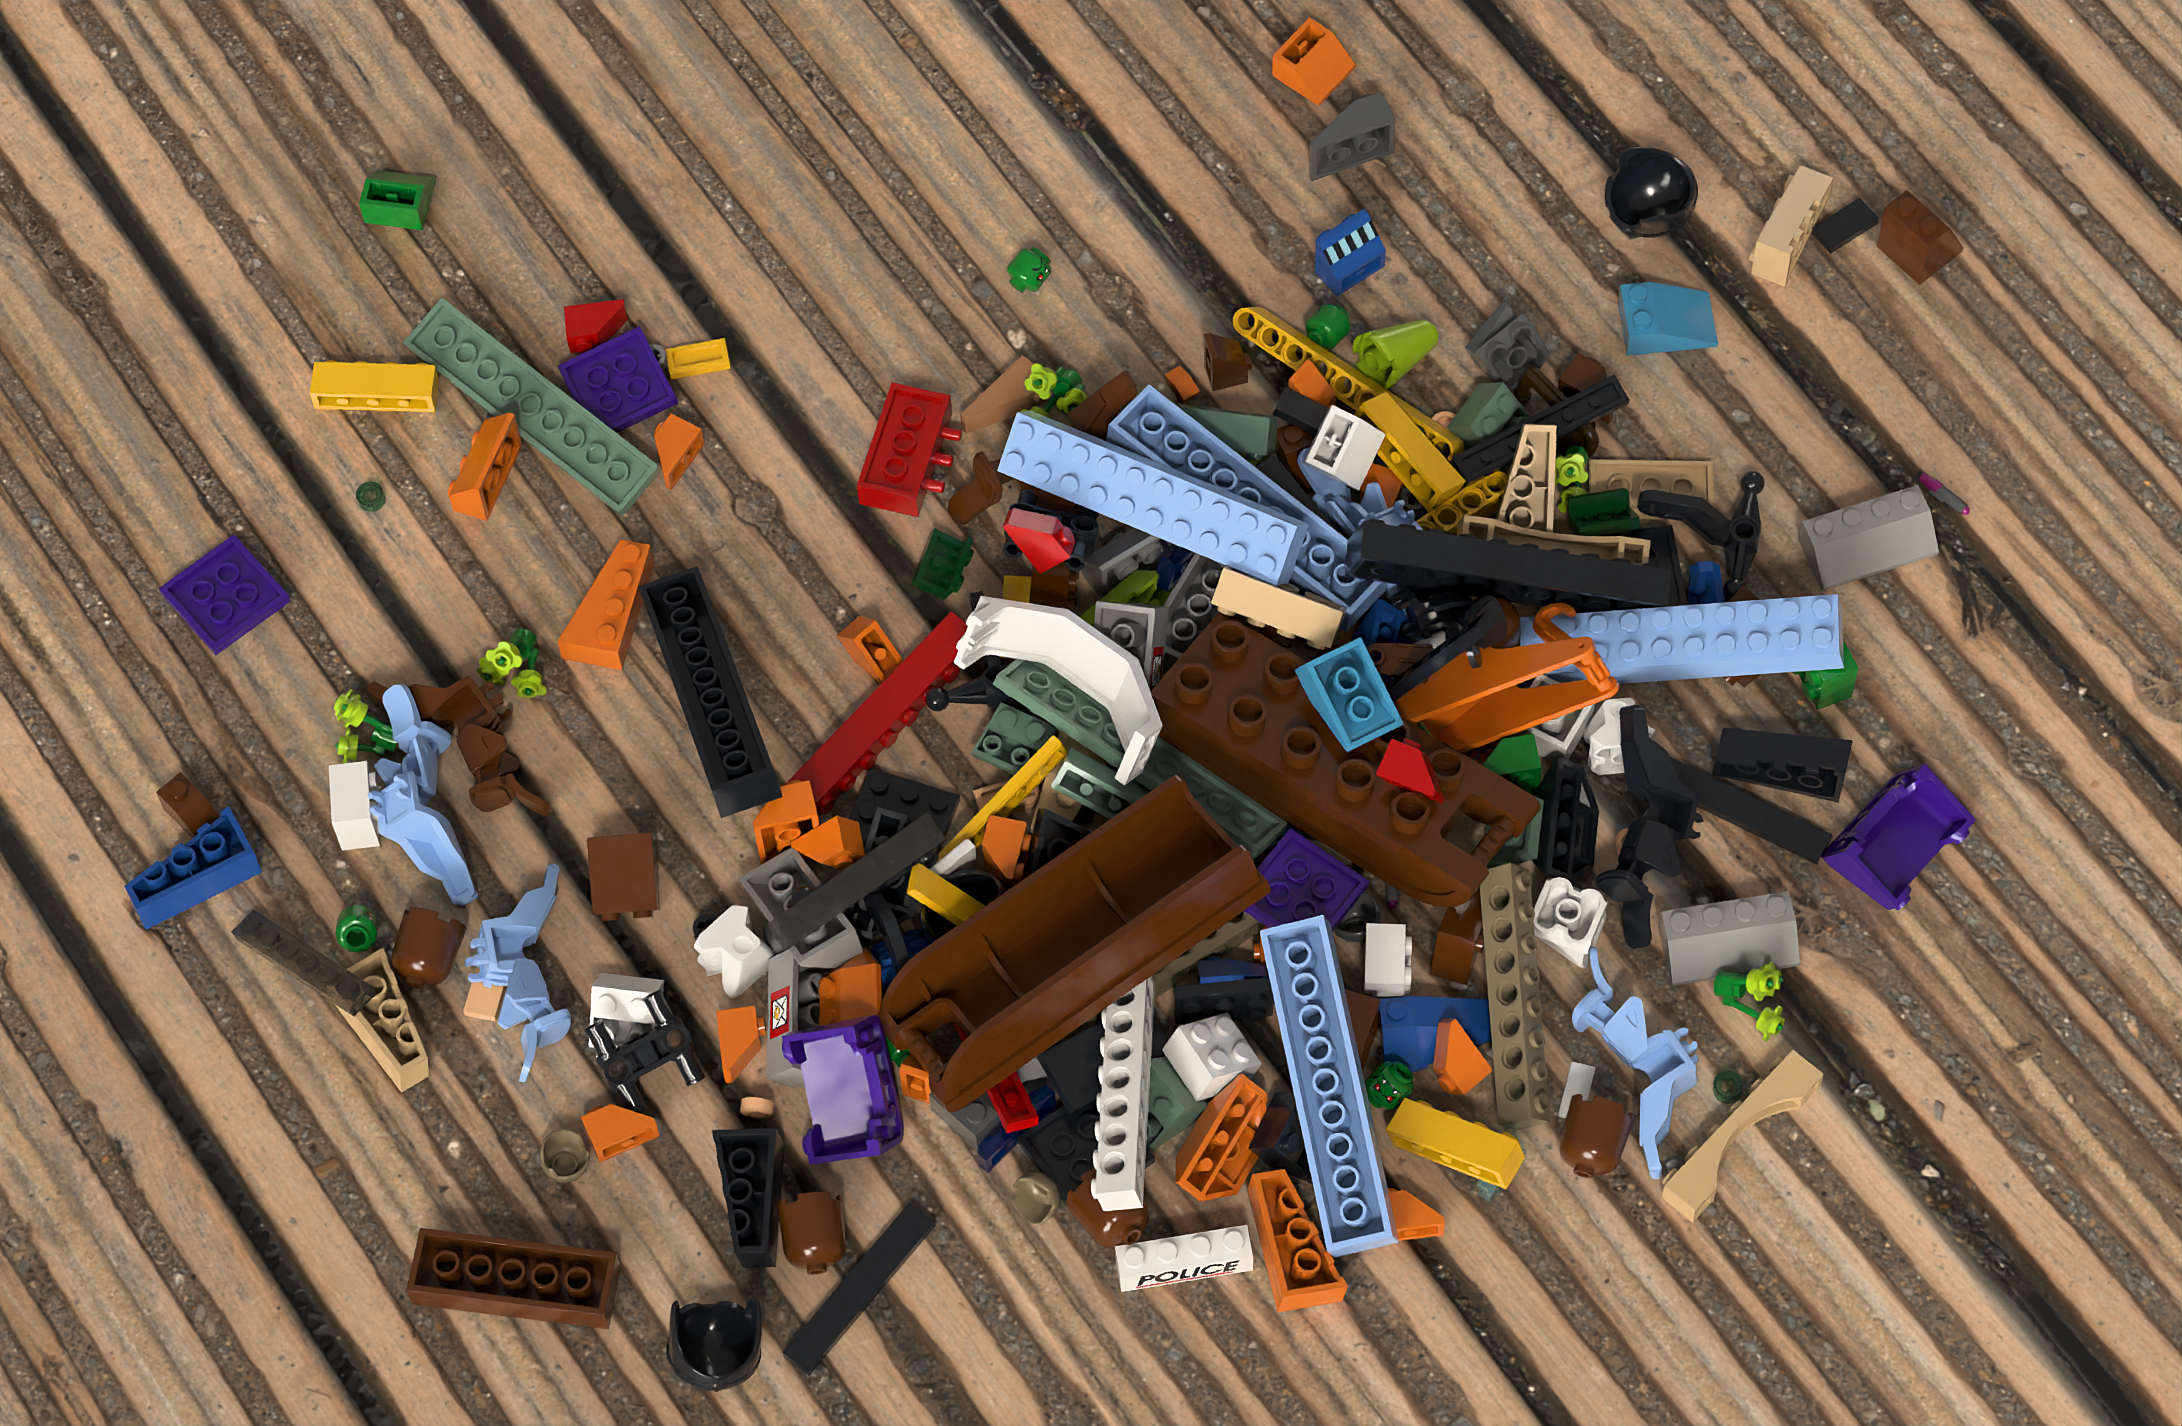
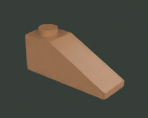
[960,355,1046,433]

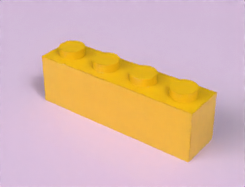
[310,360,439,412]
[1354,392,1466,512]
[1386,1098,1525,1190]

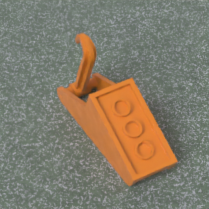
[1394,603,1619,753]

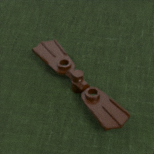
[1259,624,1433,684]

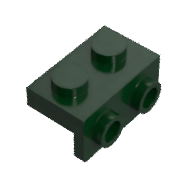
[1567,488,1640,536]
[911,528,974,600]

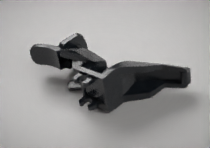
[1389,533,1507,669]
[1596,705,1704,949]

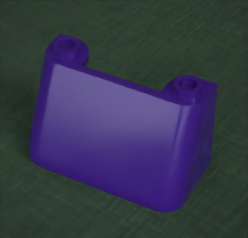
[1821,764,1976,910]
[782,1015,904,1165]

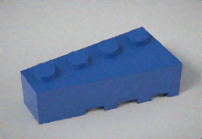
[124,806,262,929]

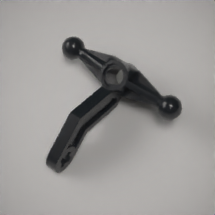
[1637,471,1765,601]
[925,591,1017,712]
[791,844,939,975]

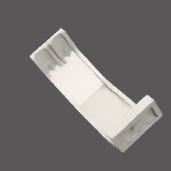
[954,596,1163,785]

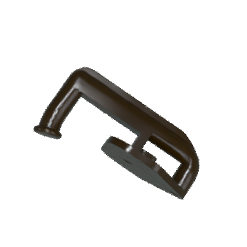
[1513,366,1599,457]

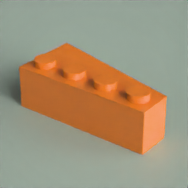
[557,539,654,670]
[1247,1169,1348,1312]

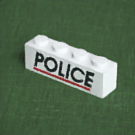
[1115,1225,1253,1292]

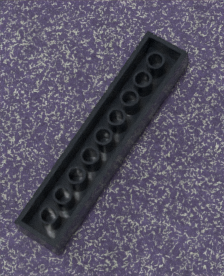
[1345,519,1671,613]
[638,566,783,818]

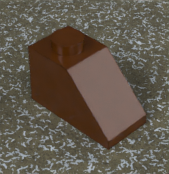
[1204,333,1252,391]
[1558,353,1613,424]
[1275,423,1314,494]
[156,772,219,838]

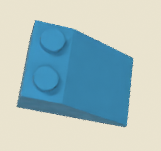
[1618,282,1718,356]
[1295,637,1404,752]

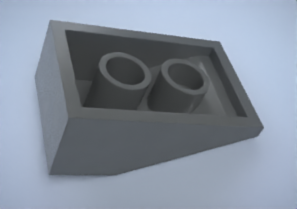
[1309,91,1396,181]
[929,1078,1046,1151]

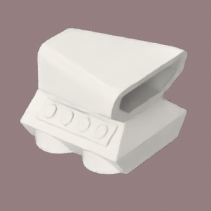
[1583,698,1655,775]
[1533,877,1610,969]
[694,905,777,999]

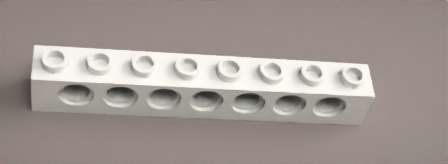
[1091,976,1155,1211]

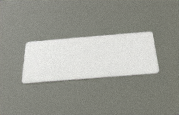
[1558,1062,1595,1118]

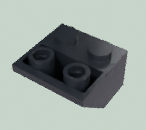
[1248,1092,1313,1184]

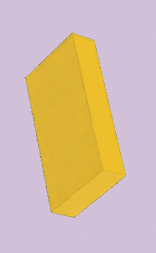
[665,338,731,380]

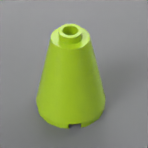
[1352,319,1439,389]

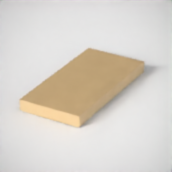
[1588,459,1714,519]

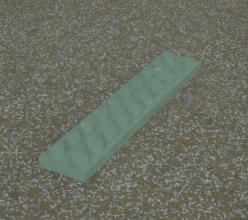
[402,297,662,517]
[993,659,1288,859]

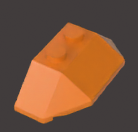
[818,948,882,1026]
[1175,1074,1267,1202]

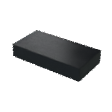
[1812,198,1879,254]

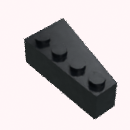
[1713,728,1853,803]
[1024,808,1093,879]
[712,1128,785,1268]

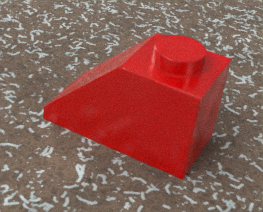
[563,299,628,353]
[1003,508,1076,574]
[1376,738,1445,804]

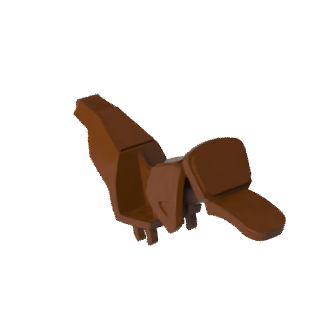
[948,371,1137,525]
[367,675,552,817]

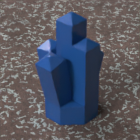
[1688,561,1725,605]

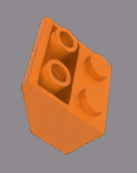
[1272,17,1356,106]
[982,815,1032,889]

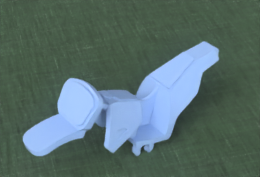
[1297,446,1439,642]
[368,684,478,907]
[465,863,571,1083]
[1572,947,1698,1179]

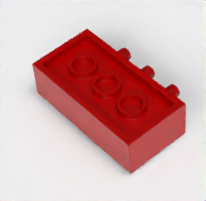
[857,382,962,517]

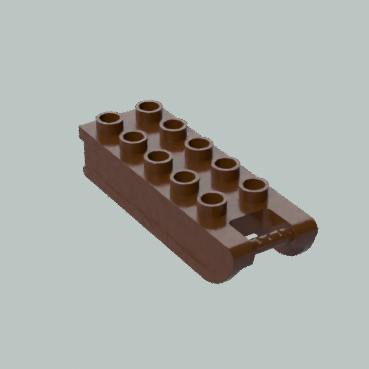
[1150,612,1541,907]
[879,775,1272,1112]

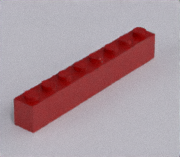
[784,612,968,817]

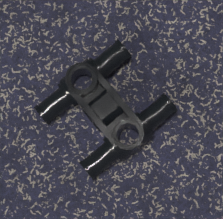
[1003,490,1099,571]
[585,990,706,1113]

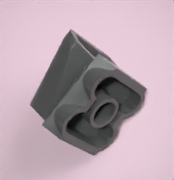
[1465,300,1550,390]

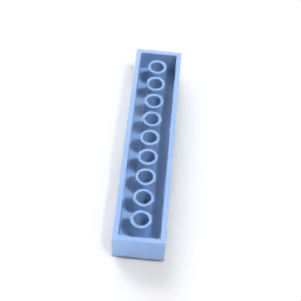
[1106,384,1388,632]
[997,411,1309,586]
[1520,594,1844,688]
[1260,915,1399,1258]

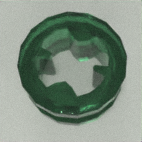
[356,481,386,512]
[1713,1071,1743,1104]

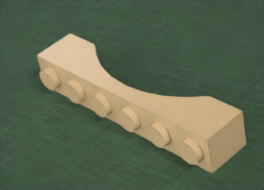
[1456,515,1650,565]
[1662,1050,1824,1223]

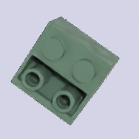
[1447,382,1531,470]
[971,702,1058,775]
[1146,1056,1208,1152]

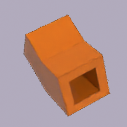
[1164,366,1200,404]

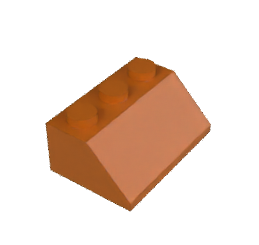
[448,413,523,521]
[752,780,819,865]

